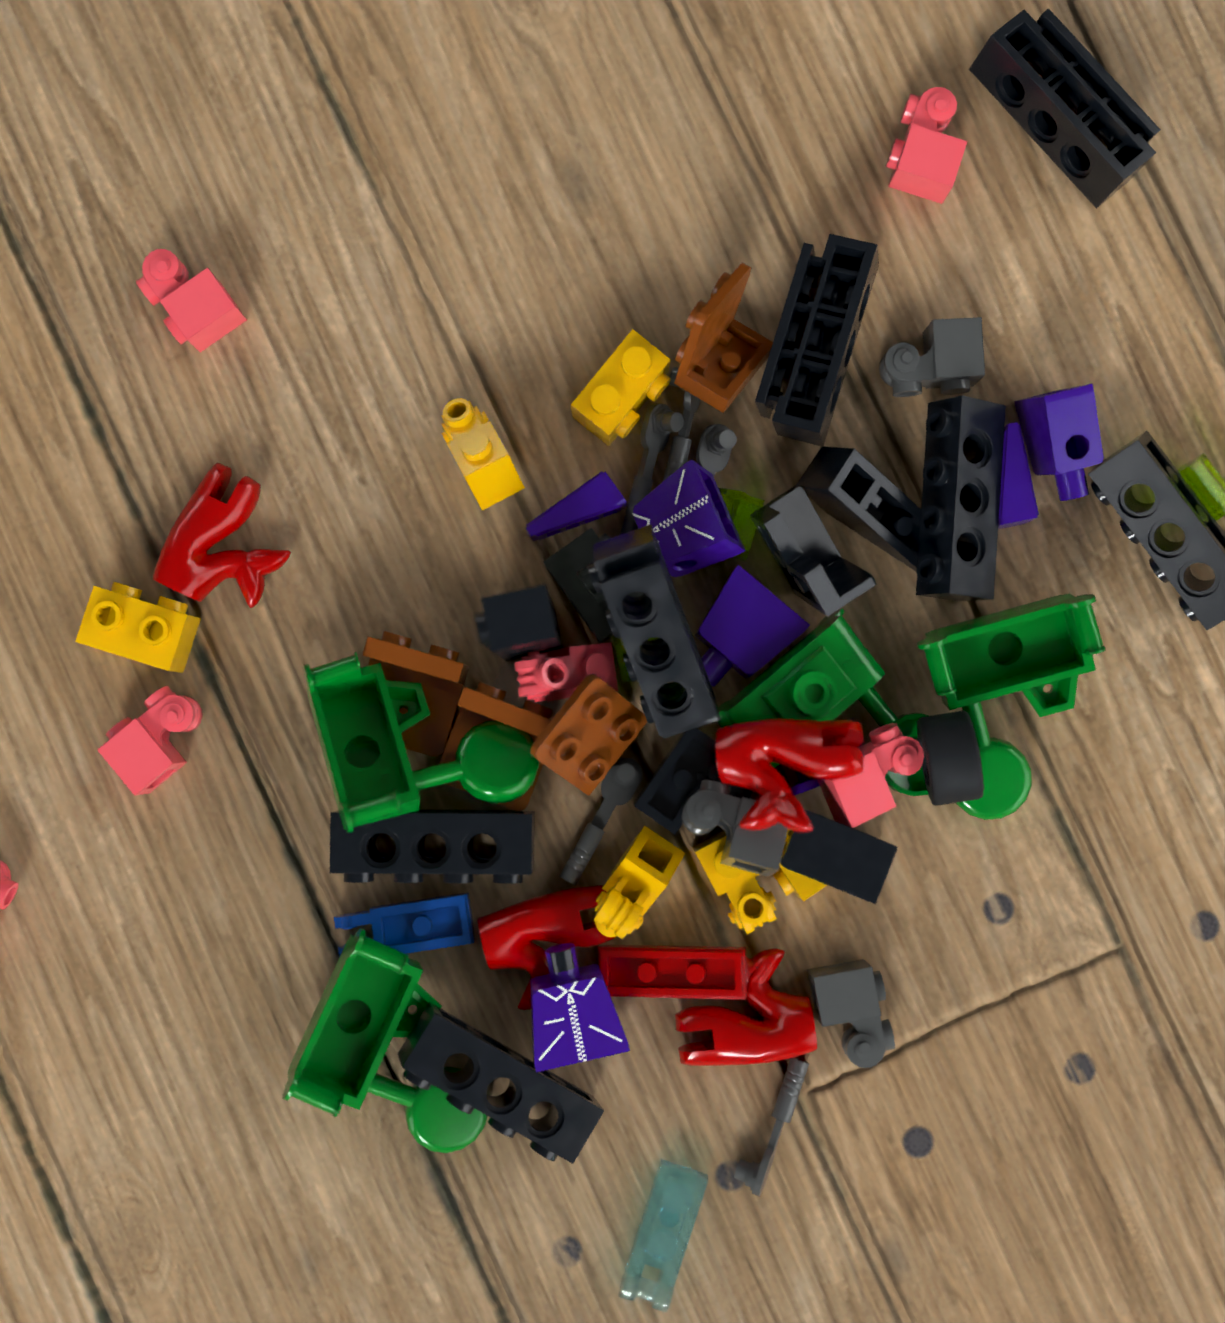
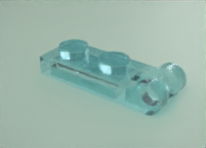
[618,1159,708,1313]

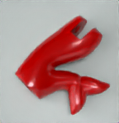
[153,462,291,608]
[715,719,864,832]
[478,885,615,1010]
[675,948,817,1066]

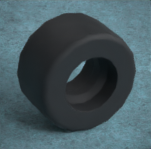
[917,711,984,806]

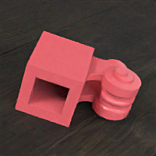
[886,87,968,204]
[136,249,247,353]
[514,642,618,702]
[97,686,203,796]
[817,723,924,828]

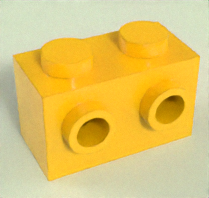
[571,329,671,446]
[75,581,201,673]

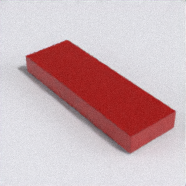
[598,945,747,1000]

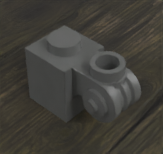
[879,317,985,397]
[682,780,788,877]
[807,959,895,1068]

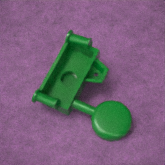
[917,594,1106,820]
[716,608,929,797]
[303,652,540,833]
[282,929,487,1153]

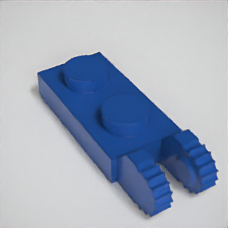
[334,892,476,957]

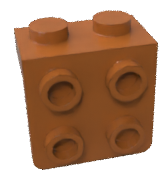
[674,262,773,413]
[362,631,469,757]
[530,674,648,796]
[439,682,553,811]

